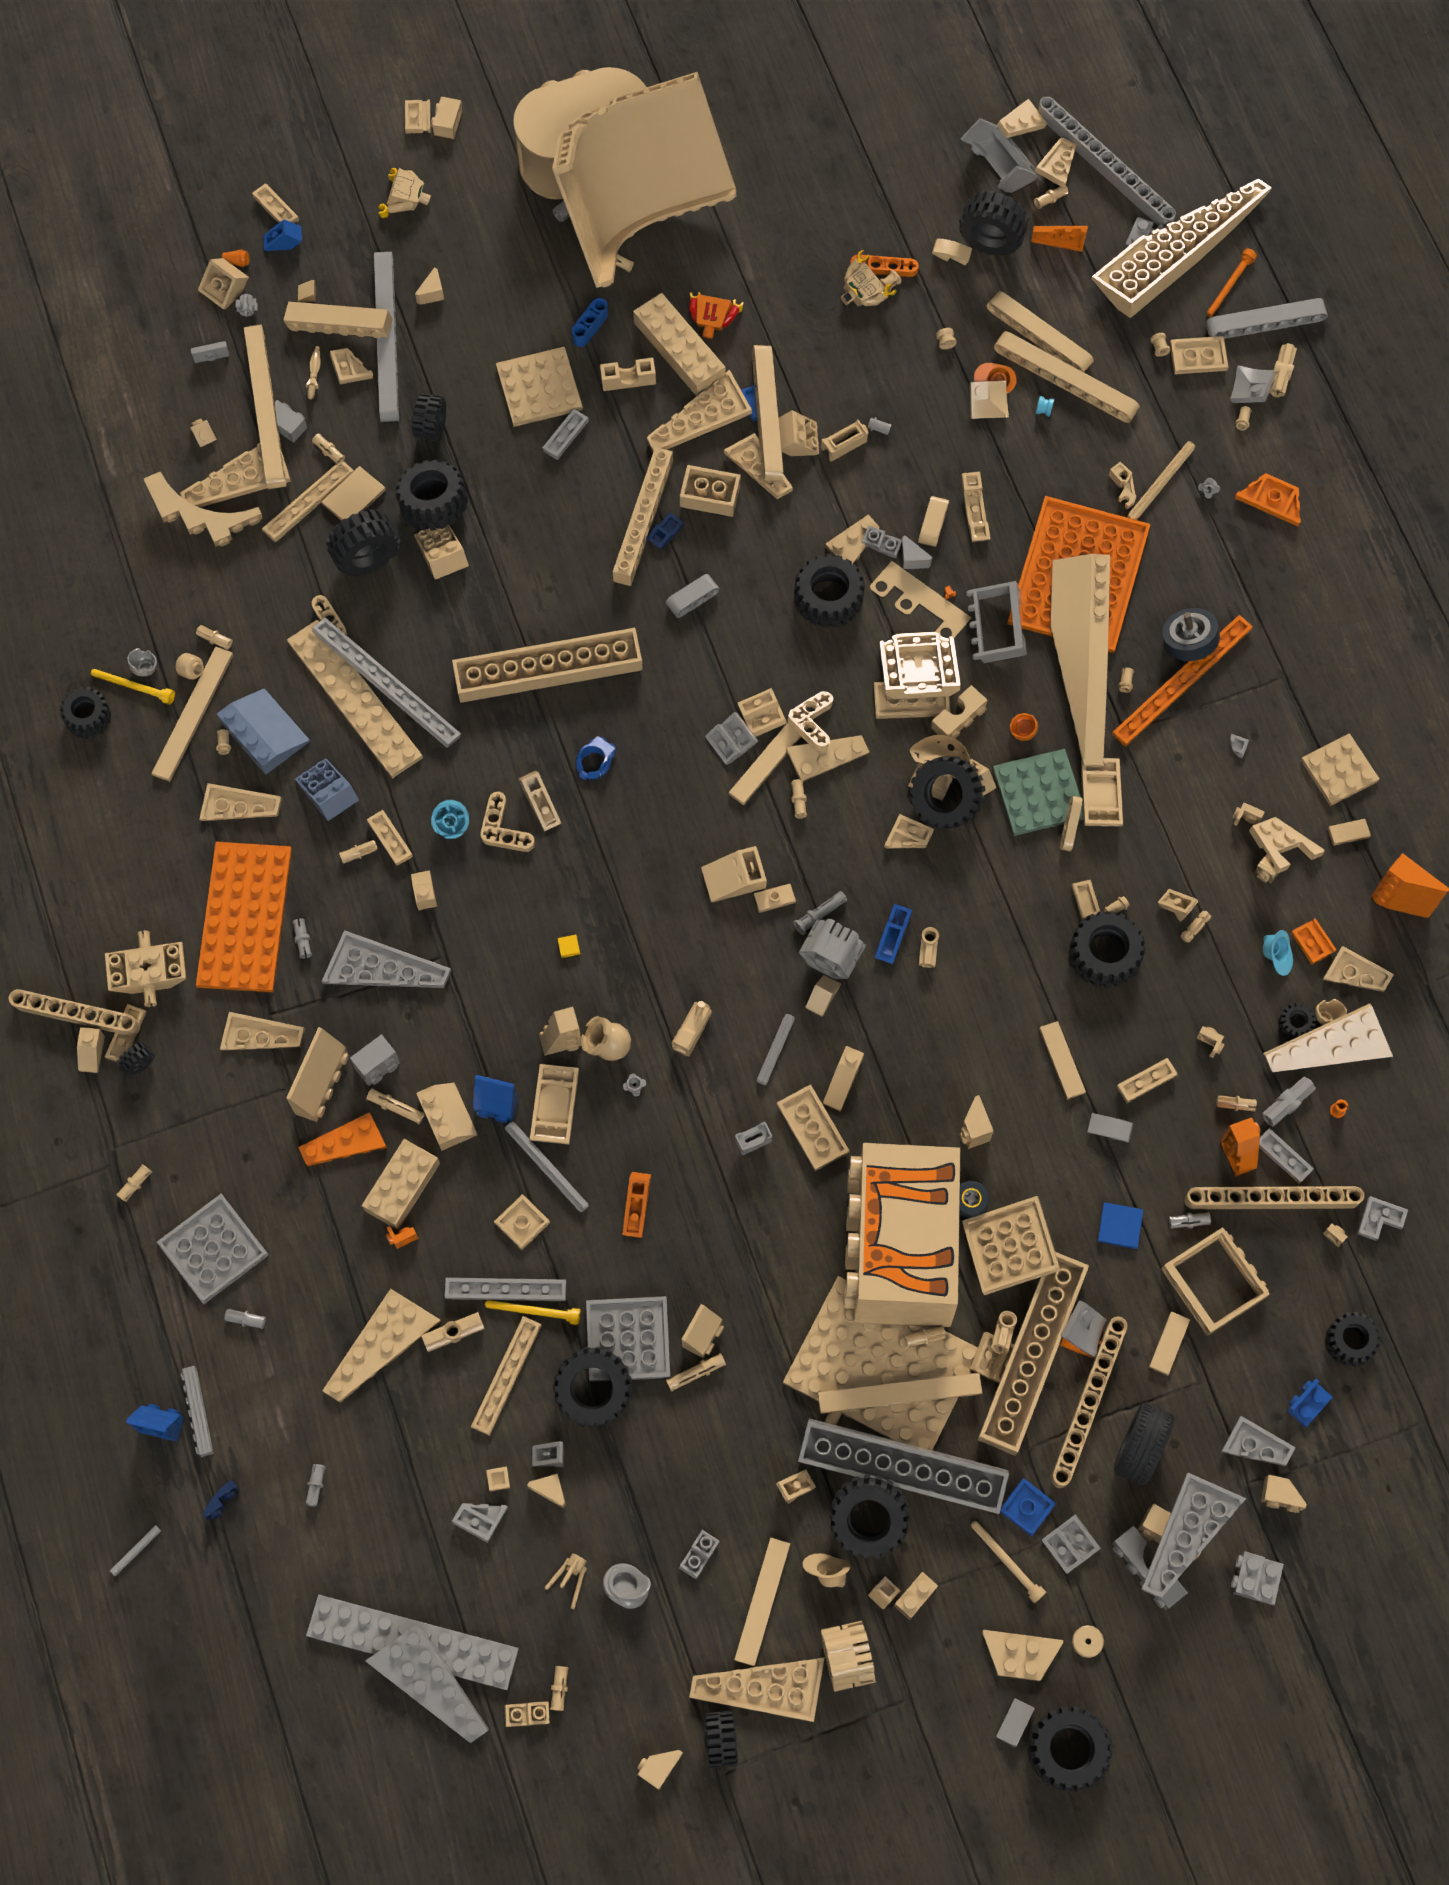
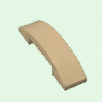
[962,472,990,542]

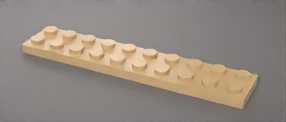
[287,620,423,778]

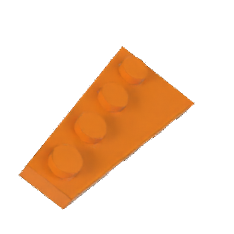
[298,1112,387,1166]

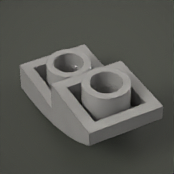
[862,526,902,558]
[1088,1113,1133,1143]
[679,1530,720,1579]

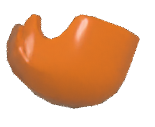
[1010,713,1038,741]

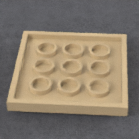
[496,347,583,427]
[962,1196,1061,1295]

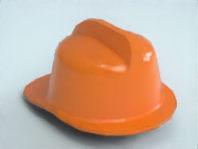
[974,363,1016,393]

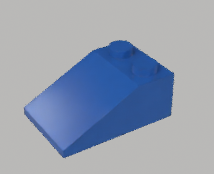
[473,1075,518,1123]
[126,1404,184,1442]

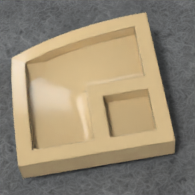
[969,381,1009,419]

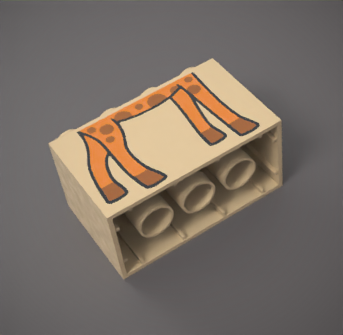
[844,1143,960,1327]

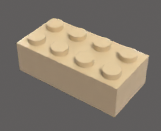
[362,1139,440,1230]

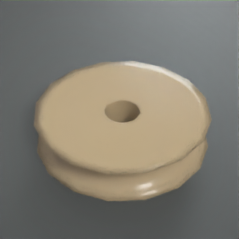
[1072,1625,1104,1658]

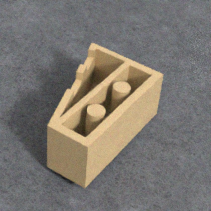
[539,1007,581,1056]

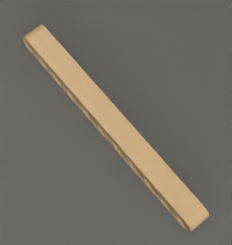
[244,324,286,490]

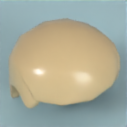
[1315,999,1347,1026]

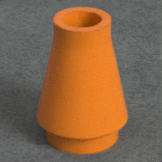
[222,249,250,267]

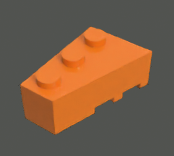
[1220,1117,1260,1177]

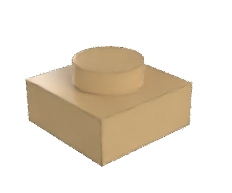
[1323,1224,1347,1247]
[486,1466,510,1492]

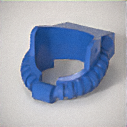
[575,736,616,780]

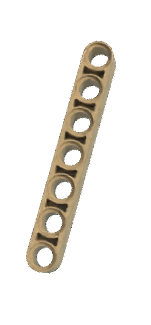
[987,291,1094,372]
[9,989,140,1036]

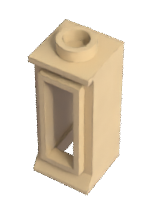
[821,420,868,462]

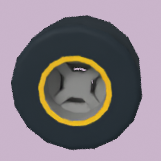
[959,1181,989,1219]

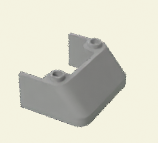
[960,118,1039,193]

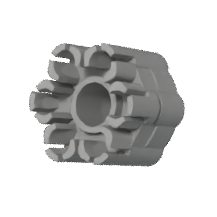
[799,919,866,979]

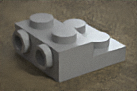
[1231,1551,1284,1605]

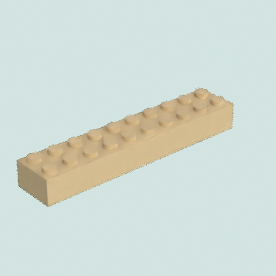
[452,628,643,703]
[977,1252,1089,1456]

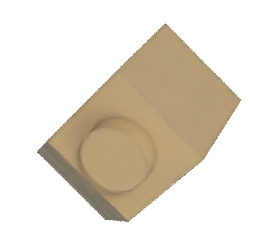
[411,870,437,910]
[77,1027,105,1073]
[637,1750,683,1790]

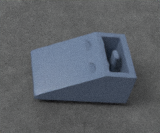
[295,758,359,821]

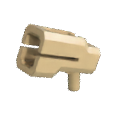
[672,1001,712,1056]

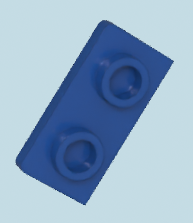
[1287,1379,1332,1428]

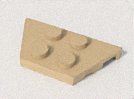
[982,1630,1063,1681]

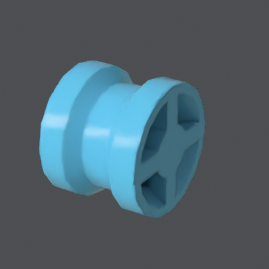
[1036,396,1054,417]

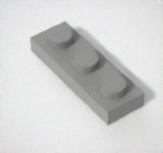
[542,409,589,460]
[1259,1128,1314,1184]

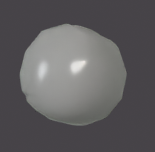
[127,648,158,676]

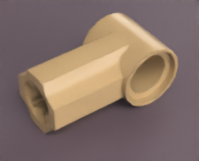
[919,927,939,968]
[991,1311,1017,1354]

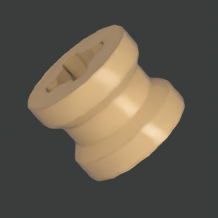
[936,328,957,350]

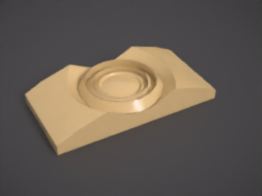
[1081,758,1123,826]
[530,1064,579,1144]

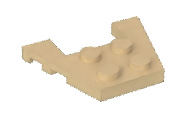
[1249,817,1325,874]

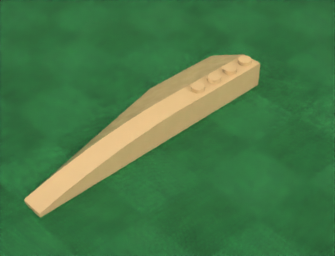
[1092,179,1272,318]
[1050,554,1110,767]

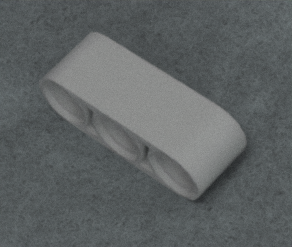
[666,574,719,618]

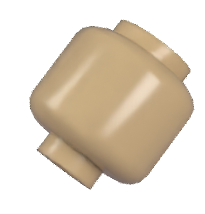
[175,653,204,679]

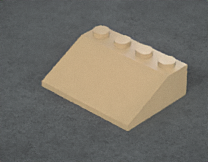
[286,1027,349,1122]

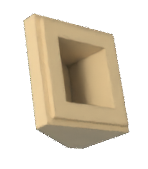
[298,280,316,302]
[869,1576,900,1609]

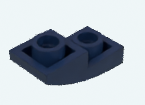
[203,1480,239,1520]

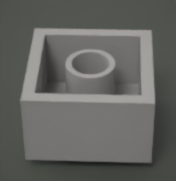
[350,1034,400,1086]

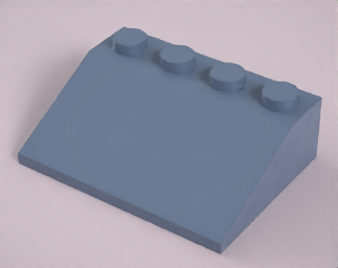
[217,689,310,775]

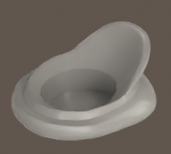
[603,1564,651,1609]

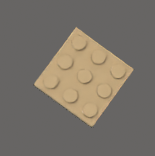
[1300,733,1379,806]

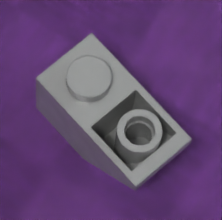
[275,400,307,443]

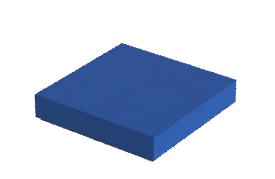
[1097,1202,1143,1249]
[1000,1478,1056,1537]

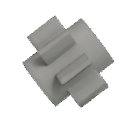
[235,294,258,317]

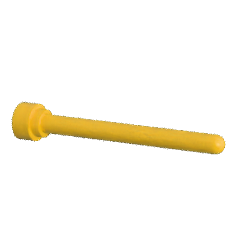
[91,669,175,705]
[485,1300,581,1325]

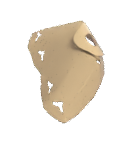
[910,735,971,778]

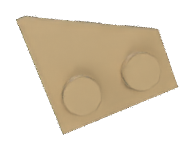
[330,348,373,384]
[884,814,934,849]

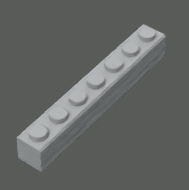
[181,1366,214,1457]

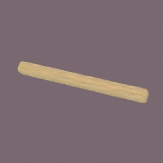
[1127,441,1195,520]

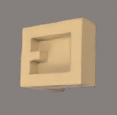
[1233,803,1264,826]

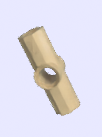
[1269,343,1297,398]
[422,1312,485,1352]

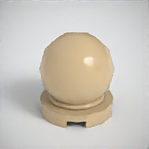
[581,1016,631,1061]

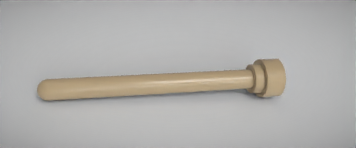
[971,1521,1046,1604]

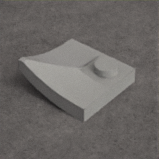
[1230,366,1275,403]
[1061,1301,1107,1358]

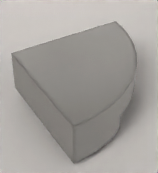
[1229,734,1249,758]

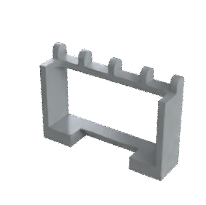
[966,581,1027,663]

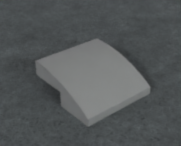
[705,712,758,765]
[1042,1514,1101,1574]

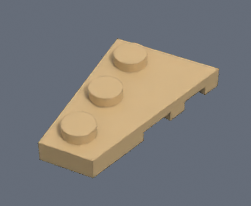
[1035,137,1076,188]
[1323,946,1394,992]

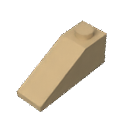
[518,771,561,831]
[823,1046,864,1112]

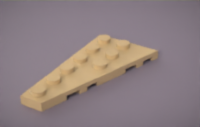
[647,370,752,452]
[180,443,291,508]
[1263,1004,1393,1072]
[322,1289,441,1402]
[689,1657,825,1722]

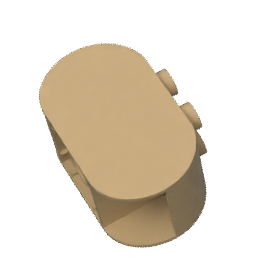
[514,67,647,199]

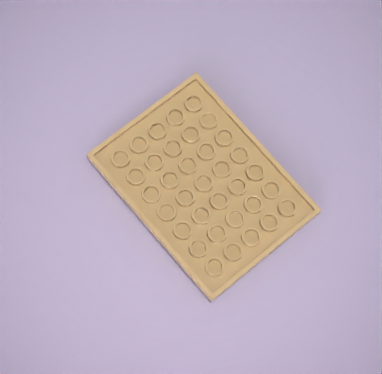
[783,1276,978,1450]

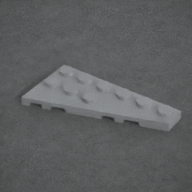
[1141,1473,1246,1599]
[366,1623,489,1743]

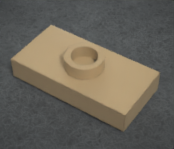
[754,884,796,913]

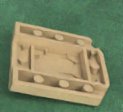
[880,632,961,699]

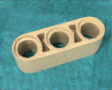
[918,496,949,547]

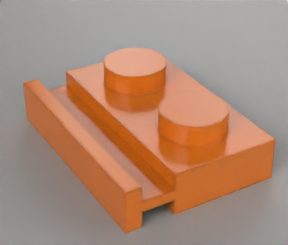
[1291,918,1336,965]

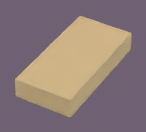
[1328,819,1371,846]
[1071,880,1100,920]

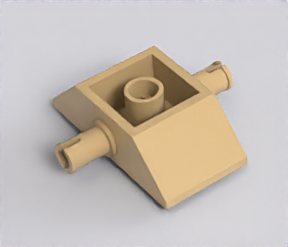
[105,930,186,1007]

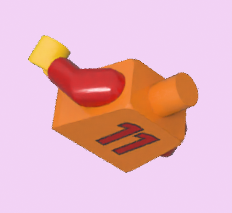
[689,292,743,339]

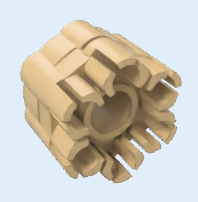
[821,1621,876,1692]

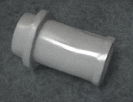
[868,417,891,435]

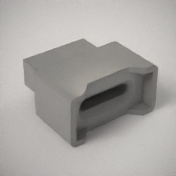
[735,1122,772,1155]

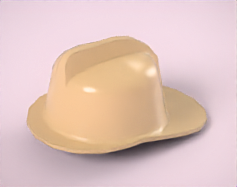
[803,1553,850,1587]

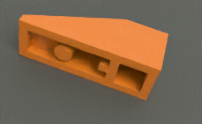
[622,1172,651,1238]

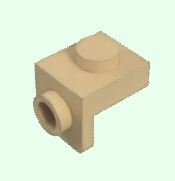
[190,419,217,447]
[1197,1026,1224,1058]

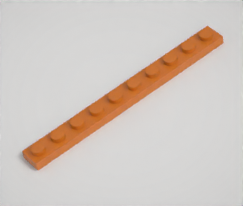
[1112,615,1253,747]

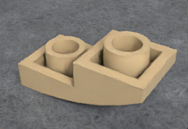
[932,238,972,265]
[504,1702,550,1727]

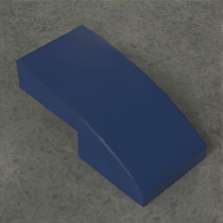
[646,512,684,549]

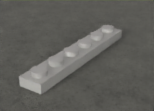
[445,1278,566,1301]

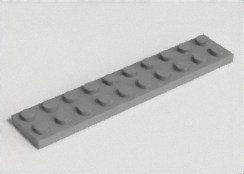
[306,1594,519,1691]

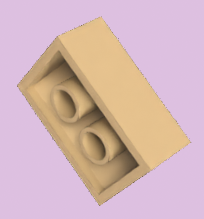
[416,1083,477,1151]

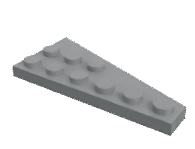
[322,930,451,988]

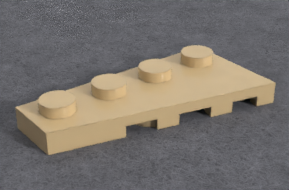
[724,433,793,499]
[786,735,869,781]
[199,783,282,821]
[220,1012,305,1050]

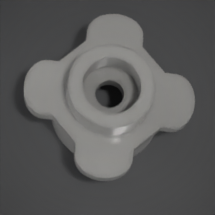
[1198,478,1220,498]
[623,1074,646,1096]

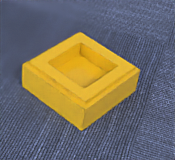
[557,935,580,958]

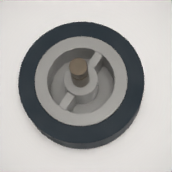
[1162,608,1220,661]

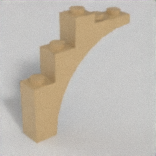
[144,472,263,546]

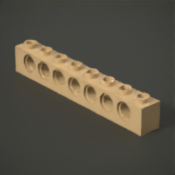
[613,447,673,586]

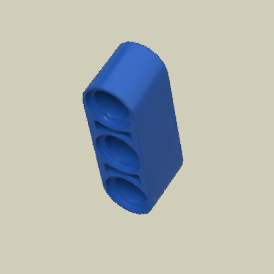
[572,298,608,347]

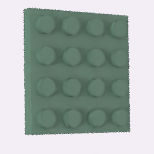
[992,749,1084,836]

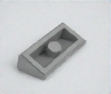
[996,1699,1035,1747]

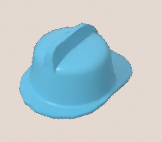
[1263,930,1293,976]

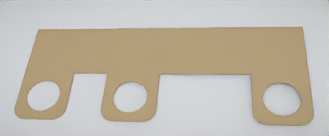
[870,561,971,639]

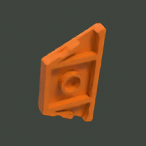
[1235,473,1301,527]

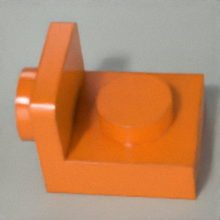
[386,1226,419,1249]

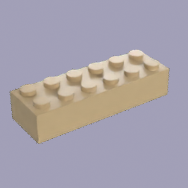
[633,293,725,396]

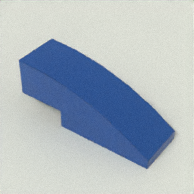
[875,904,913,964]

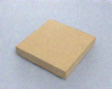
[494,1194,550,1250]

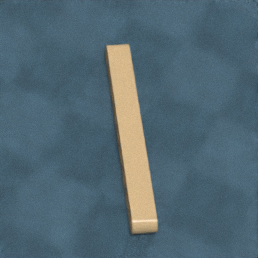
[994,331,1140,423]
[752,345,783,481]
[1184,1186,1364,1209]
[1051,1317,1127,1488]

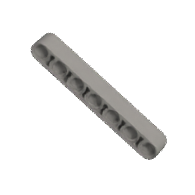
[1205,298,1328,339]

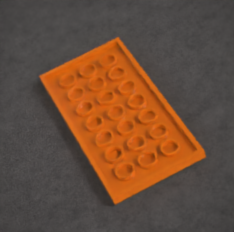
[196,842,292,993]

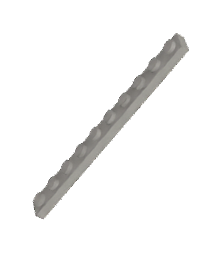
[312,618,461,748]

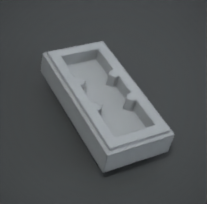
[191,341,230,363]

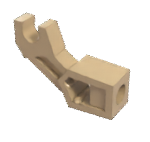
[1109,462,1136,509]

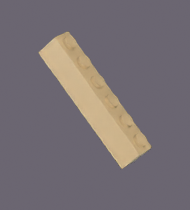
[284,302,393,338]

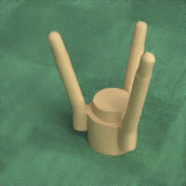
[545,1554,587,1609]

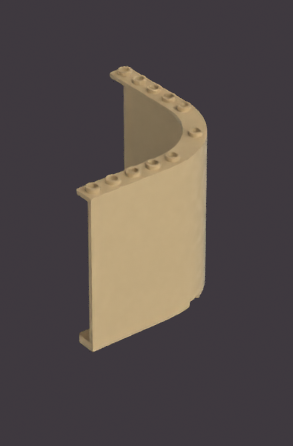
[552,72,736,288]

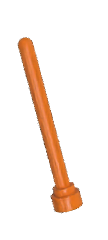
[1207,248,1257,317]

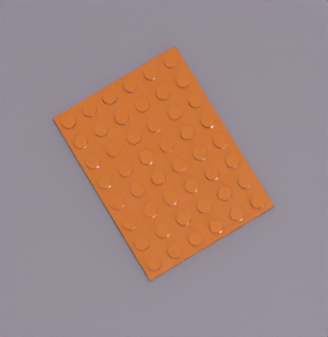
[1007,496,1150,653]

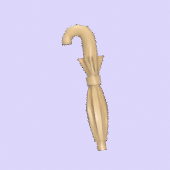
[306,346,321,400]

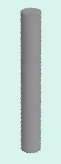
[110,1525,161,1576]

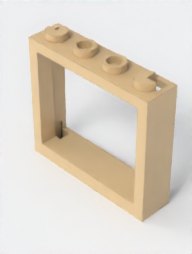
[1161,1228,1269,1336]

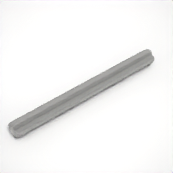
[505,1122,588,1212]

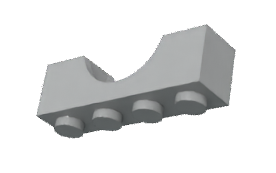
[1112,1526,1188,1610]

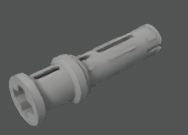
[793,891,847,935]

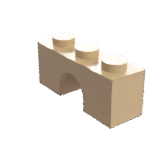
[600,358,656,391]
[931,685,987,739]

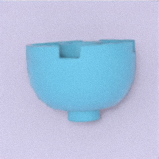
[431,800,469,839]

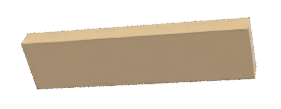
[1039,1021,1086,1099]

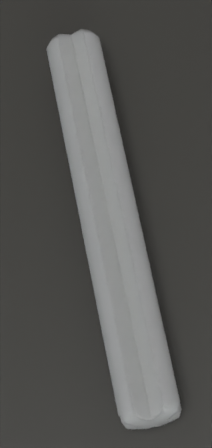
[757,1014,795,1085]

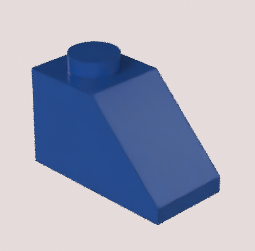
[263,219,302,251]

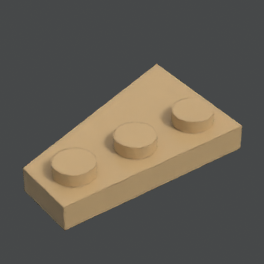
[997,99,1047,138]
[825,515,880,565]

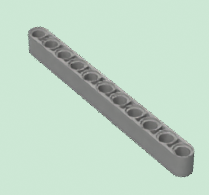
[1038,97,1176,227]
[374,252,399,422]

